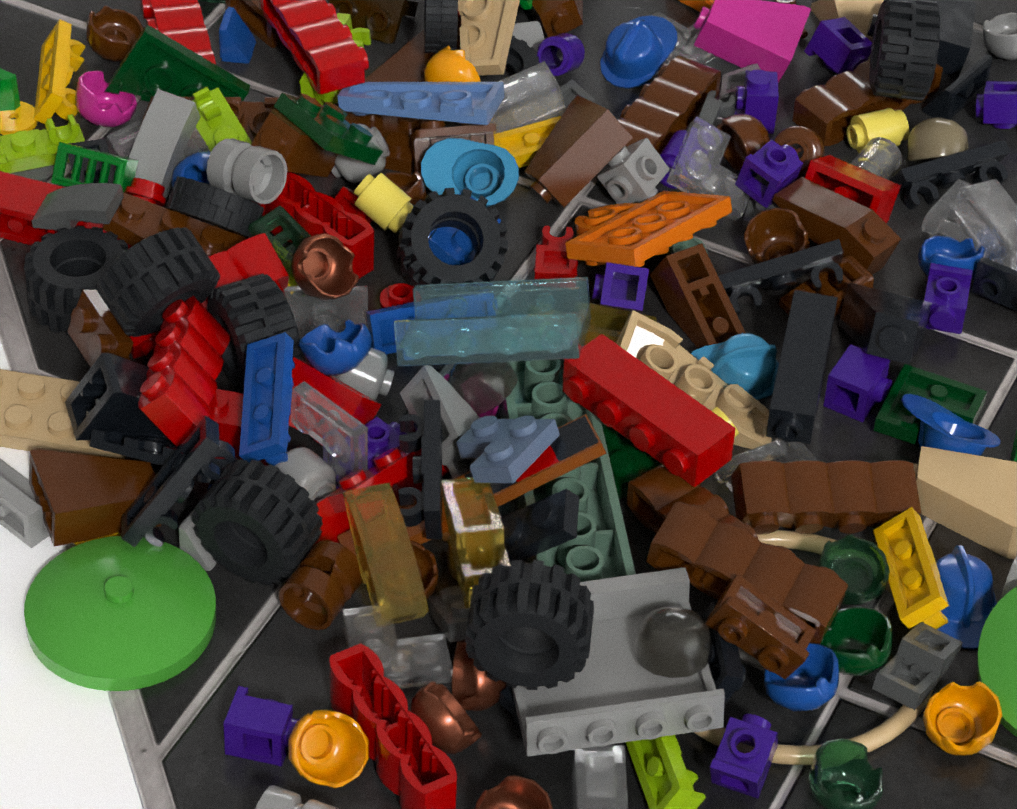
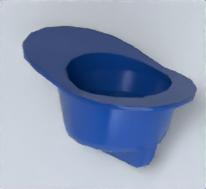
[600,15,678,89]
[901,394,1000,456]
[936,545,997,650]

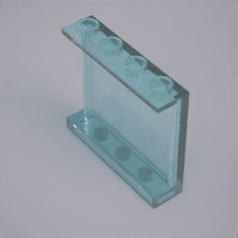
[394,277,591,366]

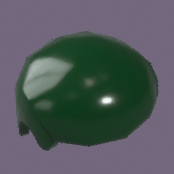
[820,607,892,676]

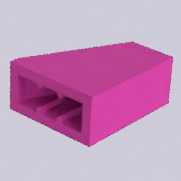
[693,0,811,83]

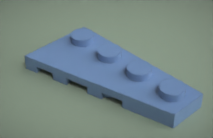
[338,82,504,125]

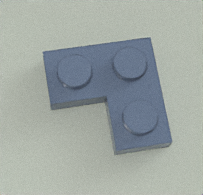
[456,416,560,483]

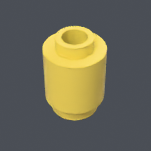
[847,108,909,155]
[353,173,414,234]

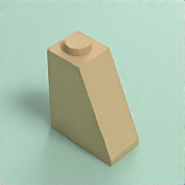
[913,446,1017,559]

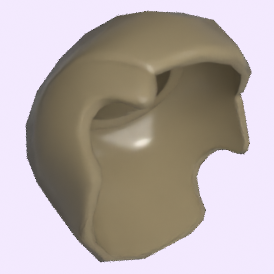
[907,117,968,161]

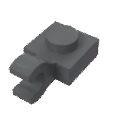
[696,90,737,155]

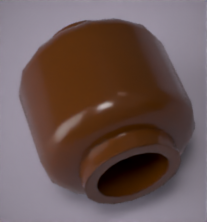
[774,126,825,178]

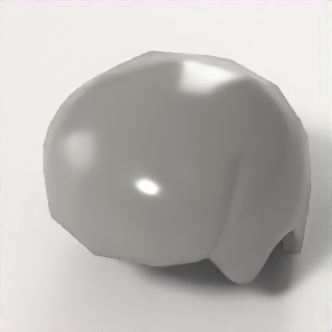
[982,12,1017,61]

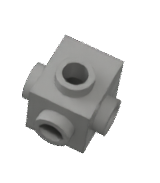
[597,137,670,204]

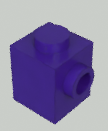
[592,262,649,316]
[823,344,892,422]

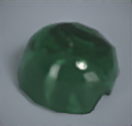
[818,534,890,606]
[808,738,883,809]

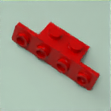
[314,447,449,545]

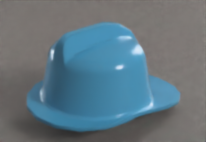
[421,138,519,207]
[691,333,779,400]

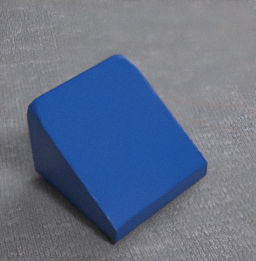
[219,7,256,64]

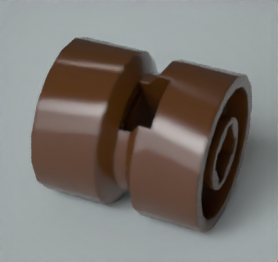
[279,540,365,630]

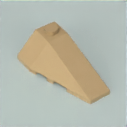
[616,310,772,453]

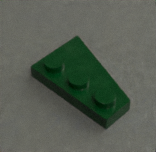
[105,24,250,102]

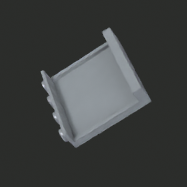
[511,567,725,757]

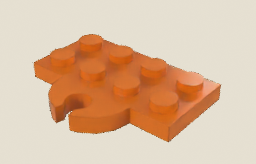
[565,191,732,267]

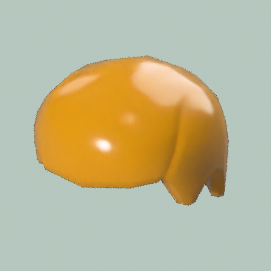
[424,45,481,82]
[923,682,1002,756]
[288,709,369,788]

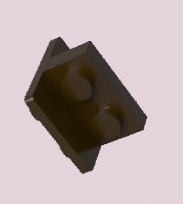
[328,0,419,44]

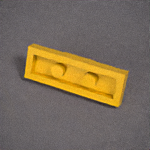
[34,19,85,124]
[873,507,949,629]

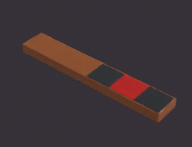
[337,414,606,572]

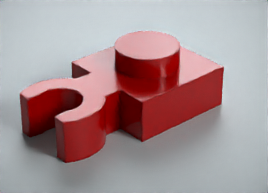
[534,225,578,287]

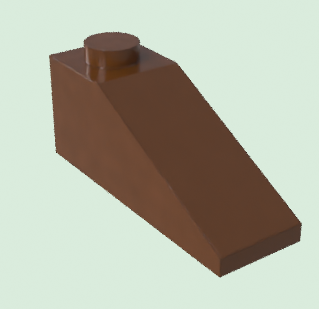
[772,177,901,275]
[650,243,746,349]

